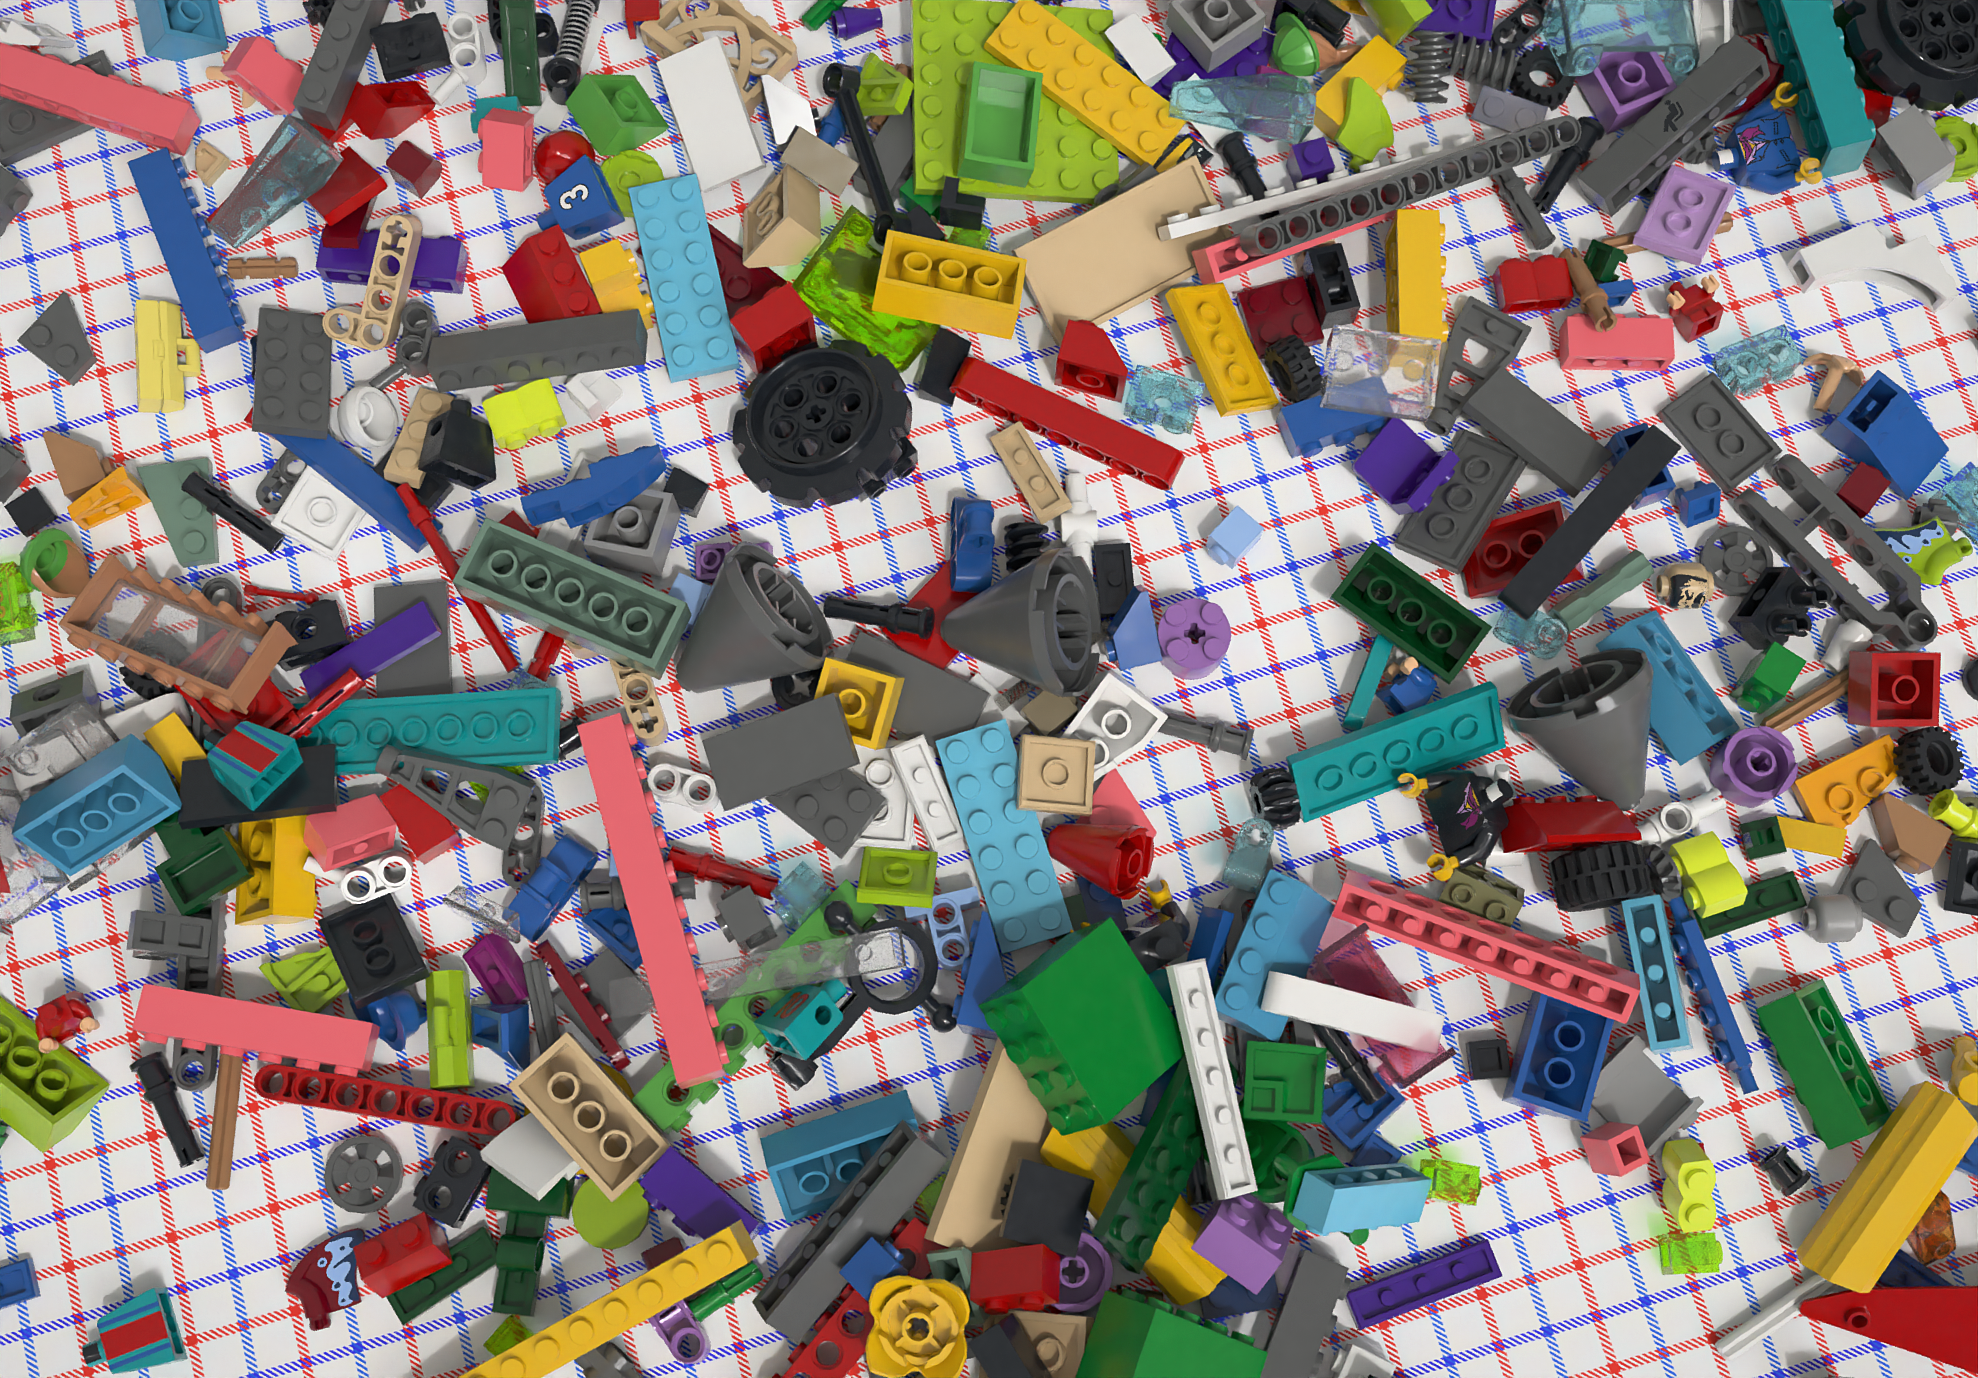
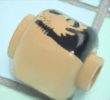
[1656,562,1714,609]

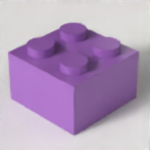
[1576,33,1677,134]
[1191,1193,1294,1295]

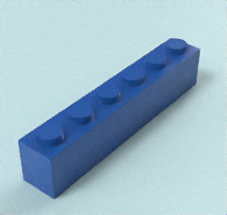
[127,147,246,354]

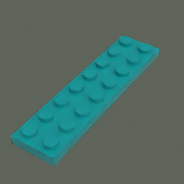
[287,687,561,776]

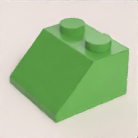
[565,74,669,156]

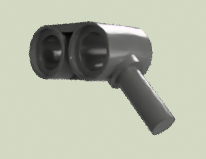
[369,302,440,391]

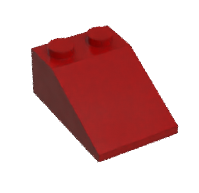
[1463,500,1585,599]

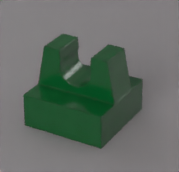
[1583,239,1628,283]
[1738,816,1787,862]

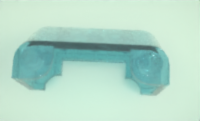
[1541,0,1700,76]

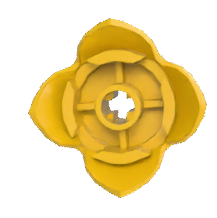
[866,1275,970,1378]

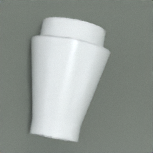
[1820,619,1873,674]

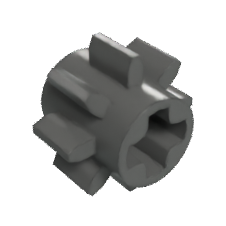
[1911,498,1958,536]

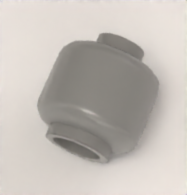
[1801,894,1863,943]

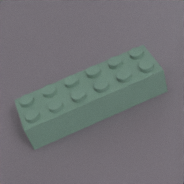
[453,517,692,680]

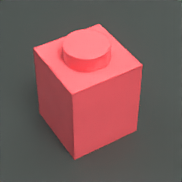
[1580,1122,1650,1177]

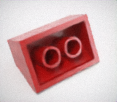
[501,224,603,324]
[1501,795,1642,853]

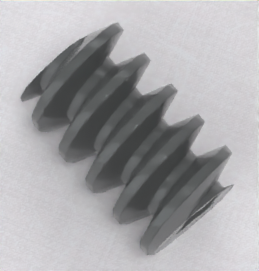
[1405,30,1455,103]
[1443,31,1518,92]

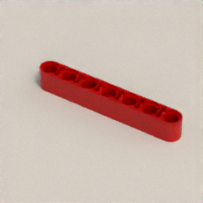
[949,357,1185,491]
[254,1064,522,1137]

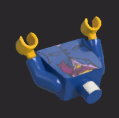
[1712,82,1823,195]

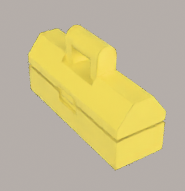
[134,300,201,413]

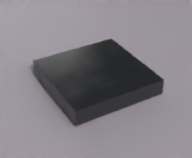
[999,1158,1095,1258]

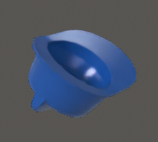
[348,989,427,1051]

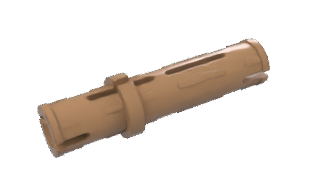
[1558,247,1617,332]

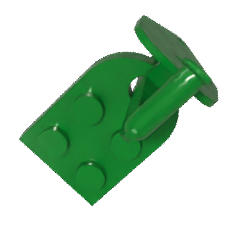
[1203,1097,1369,1245]

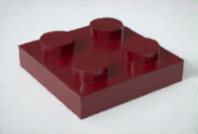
[1236,276,1325,360]

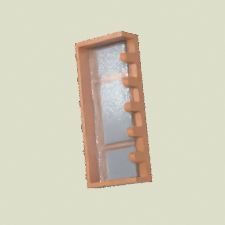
[58,553,298,715]

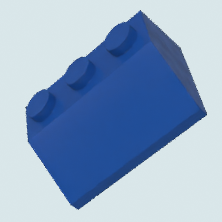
[1502,991,1614,1123]

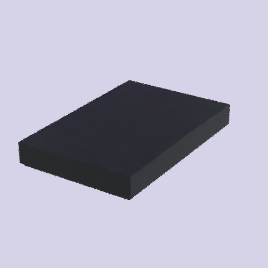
[318,893,430,1009]

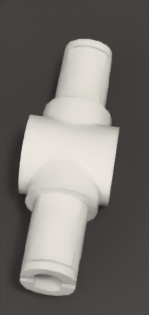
[1060,473,1098,577]
[1632,787,1727,848]

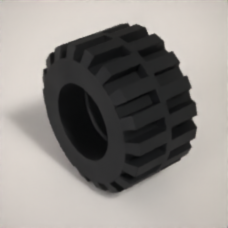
[1548,842,1653,912]

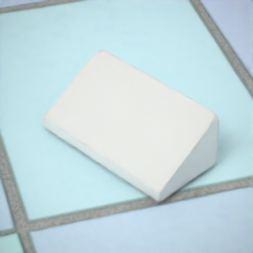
[1104,12,1176,87]

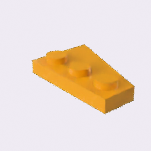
[1791,734,1899,829]

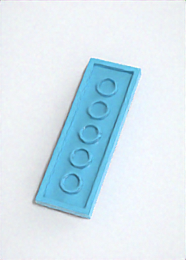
[628,174,740,383]
[935,718,1073,954]

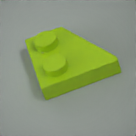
[856,53,915,116]
[258,946,348,1014]

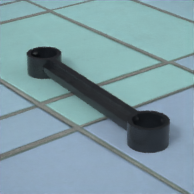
[822,62,912,246]

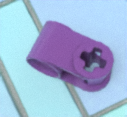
[648,1298,711,1364]

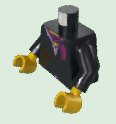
[1398,769,1513,881]

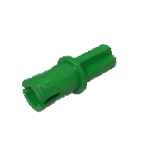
[801,0,848,31]
[687,1260,764,1322]

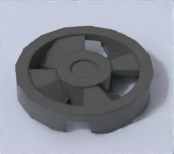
[1699,525,1773,597]
[324,1135,404,1214]

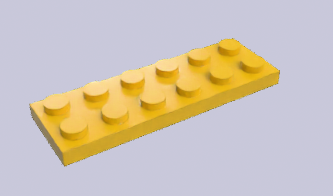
[983,0,1190,166]

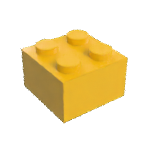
[814,657,905,750]

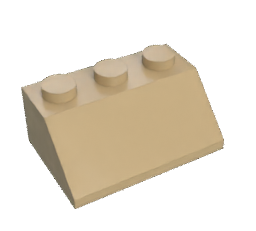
[743,164,822,268]

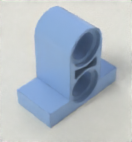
[904,886,980,971]

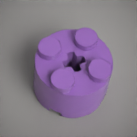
[1157,598,1231,680]
[1709,726,1798,808]
[1049,1232,1113,1312]

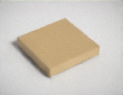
[1016,734,1096,816]

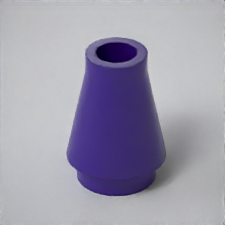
[831,6,883,41]

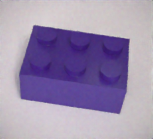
[639,1146,766,1241]

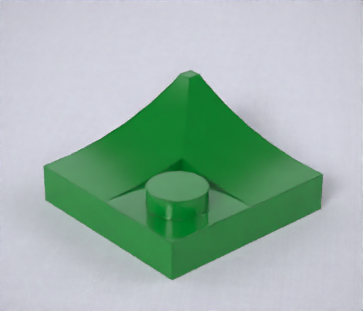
[1243,1041,1328,1125]

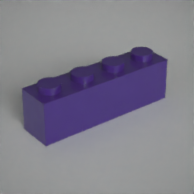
[316,228,469,294]

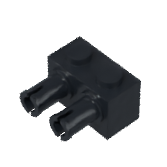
[1269,0,1351,49]
[1728,567,1831,650]

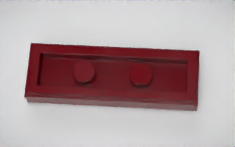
[321,195,378,249]

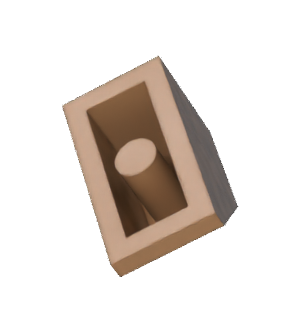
[42,431,116,503]
[1870,792,1953,875]

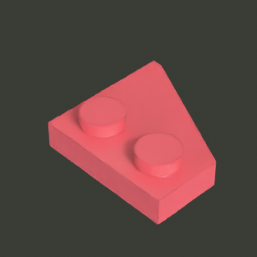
[1075,768,1157,839]

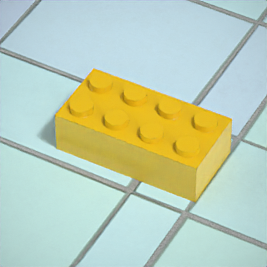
[1385,209,1448,369]
[872,230,1027,340]

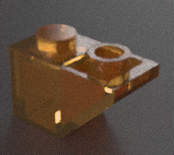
[1906,1190,1957,1267]

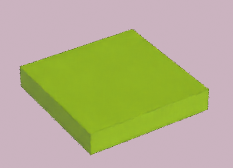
[857,846,938,908]

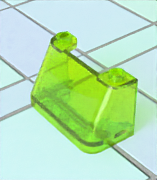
[792,205,941,373]

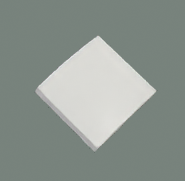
[0,17,75,48]
[480,1113,581,1201]

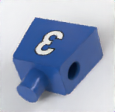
[536,155,626,240]

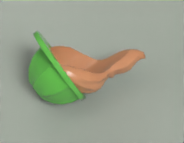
[1271,12,1363,77]
[19,528,113,614]

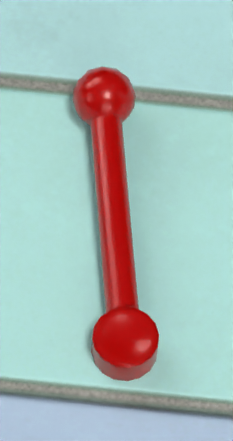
[243,585,319,606]

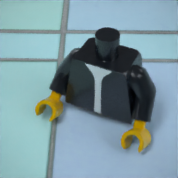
[1070,879,1190,975]

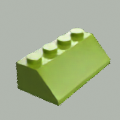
[0,996,110,1153]

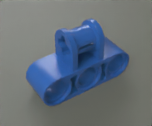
[950,497,995,593]
[502,834,599,943]

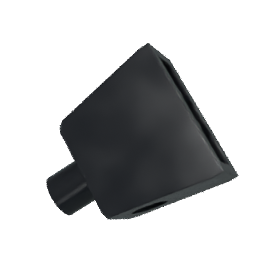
[418,400,496,491]

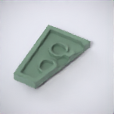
[136,458,220,568]

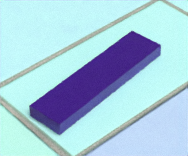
[299,601,442,701]
[1345,1239,1503,1331]

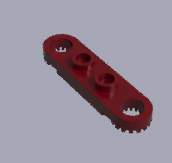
[535,939,632,1072]

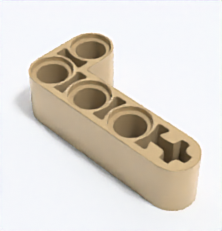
[322,213,422,351]
[563,639,669,747]

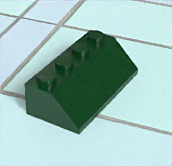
[1330,542,1492,685]

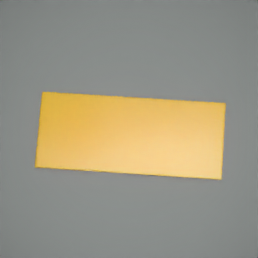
[1775,815,1847,859]

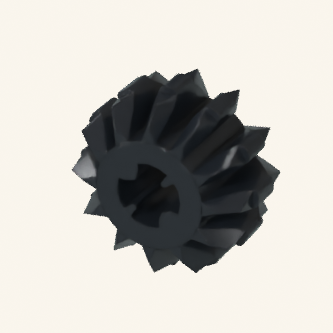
[1249,767,1301,832]

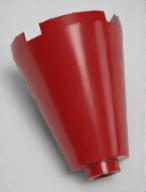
[1046,823,1154,900]

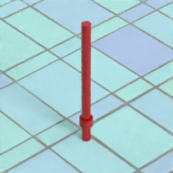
[396,483,520,673]

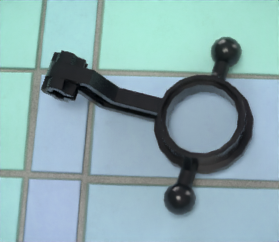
[768,900,957,1091]

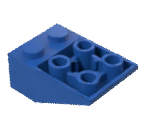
[1821,370,1950,501]
[952,911,1008,1041]

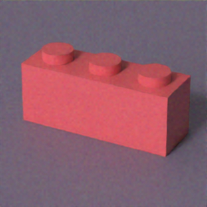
[1559,313,1675,371]

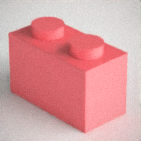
[221,36,304,115]
[478,108,534,192]
[303,793,397,872]

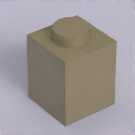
[1020,690,1078,737]

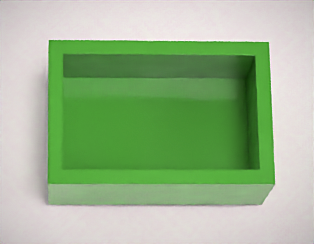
[957,61,1043,188]

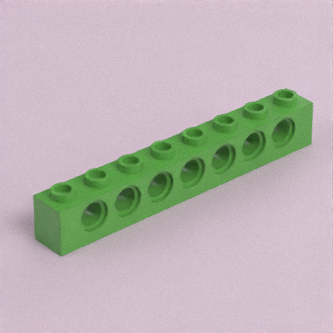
[631,879,880,1134]

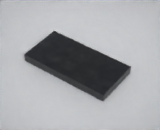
[178,744,338,830]

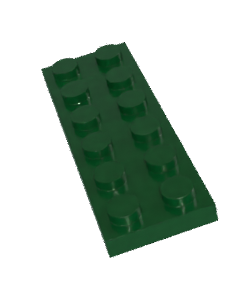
[1092,1053,1240,1275]

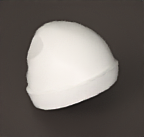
[337,385,398,448]

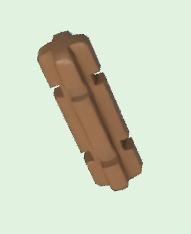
[227,257,299,279]

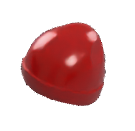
[534,130,596,185]

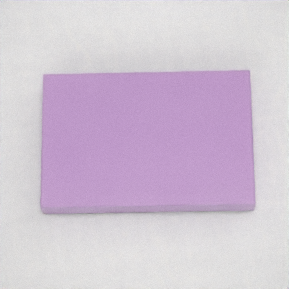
[1632,164,1737,266]

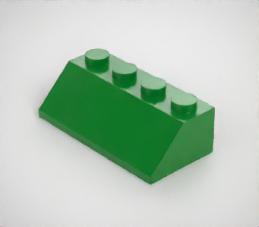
[1756,978,1893,1150]

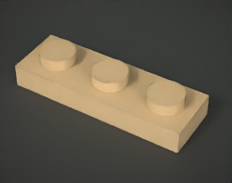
[384,387,455,489]
[990,421,1072,525]

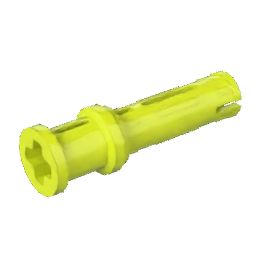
[1928,789,1978,839]

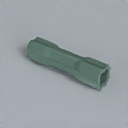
[1548,549,1654,635]

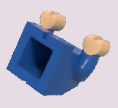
[1375,656,1437,716]

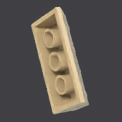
[507,1032,674,1202]

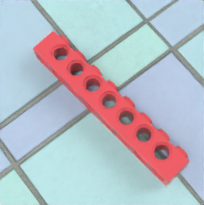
[1332,869,1640,1024]

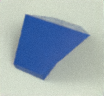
[471,1004,530,1073]

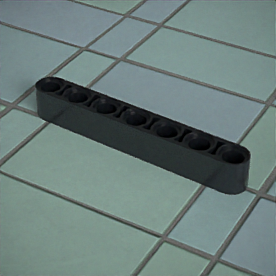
[1497,424,1682,622]

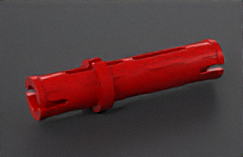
[274,667,366,741]
[666,845,780,901]

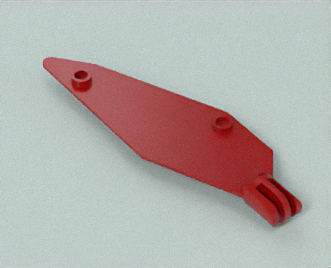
[1799,1286,1978,1374]

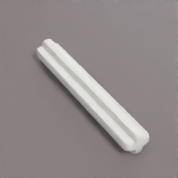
[1715,1273,1839,1361]

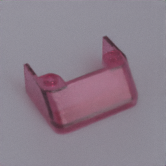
[1309,923,1457,1090]

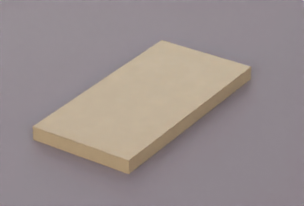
[1011,155,1233,346]
[924,1037,1053,1253]

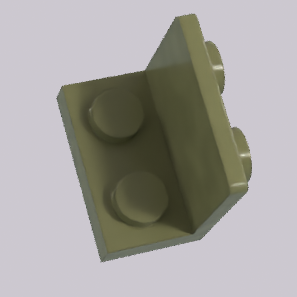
[1437,864,1525,927]

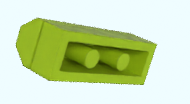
[425,970,475,1091]

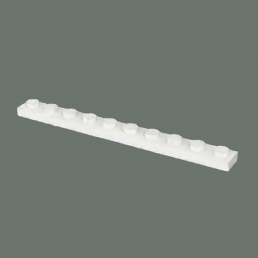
[1157,135,1487,241]

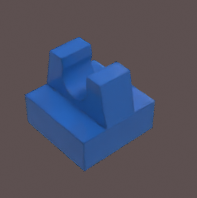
[1674,480,1721,528]

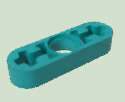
[1341,633,1393,731]

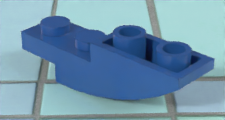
[520,444,667,529]

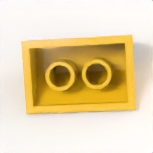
[235,814,317,926]

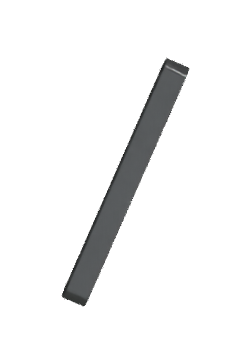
[1239,115,1582,257]

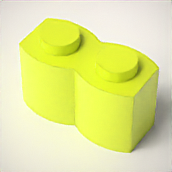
[482,378,567,450]
[1669,831,1748,918]
[1662,1138,1716,1233]

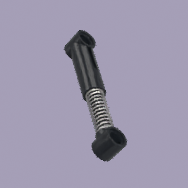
[543,0,601,105]

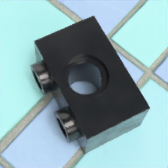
[265,599,354,672]

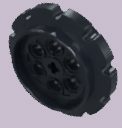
[1844,0,1978,111]
[732,340,912,508]

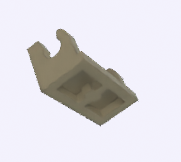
[780,126,859,197]

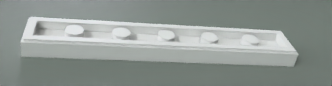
[1166,958,1258,1200]

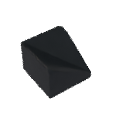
[663,467,710,518]

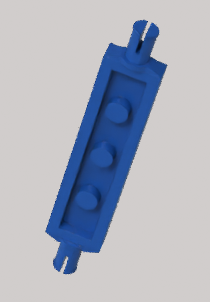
[1667,896,1760,1095]

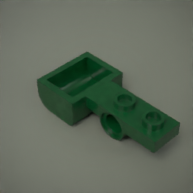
[153,763,255,917]
[486,1167,576,1317]

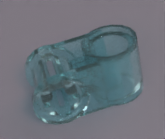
[1493,606,1569,660]
[1221,817,1274,894]

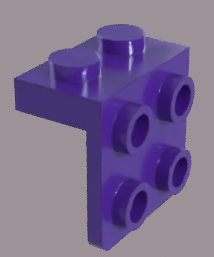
[1352,417,1460,515]

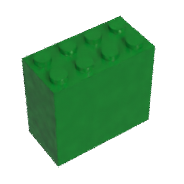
[978,917,1185,1136]
[1075,1288,1268,1378]

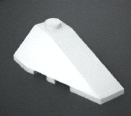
[1060,670,1168,781]

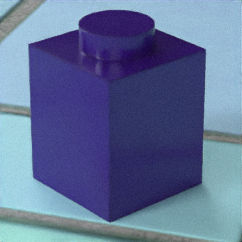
[1286,137,1335,190]

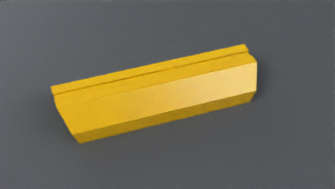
[1796,1081,1978,1293]
[1040,1120,1227,1306]

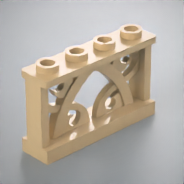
[639,0,799,118]

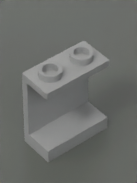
[1591,1035,1704,1157]

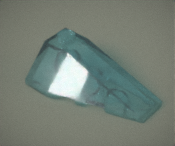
[1168,72,1316,144]
[208,114,343,249]

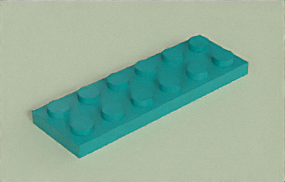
[1286,681,1506,823]

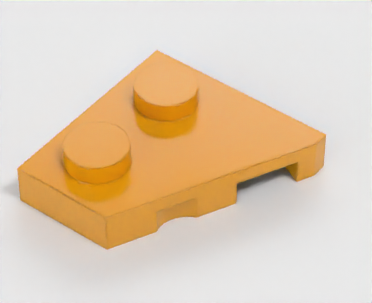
[67,466,151,531]

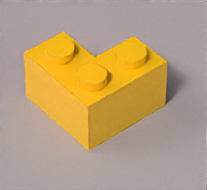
[579,238,655,330]

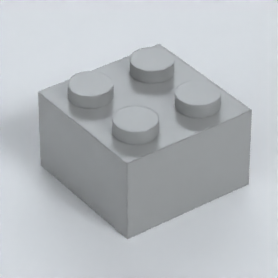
[1166,0,1266,73]
[1875,104,1957,201]
[583,489,681,576]

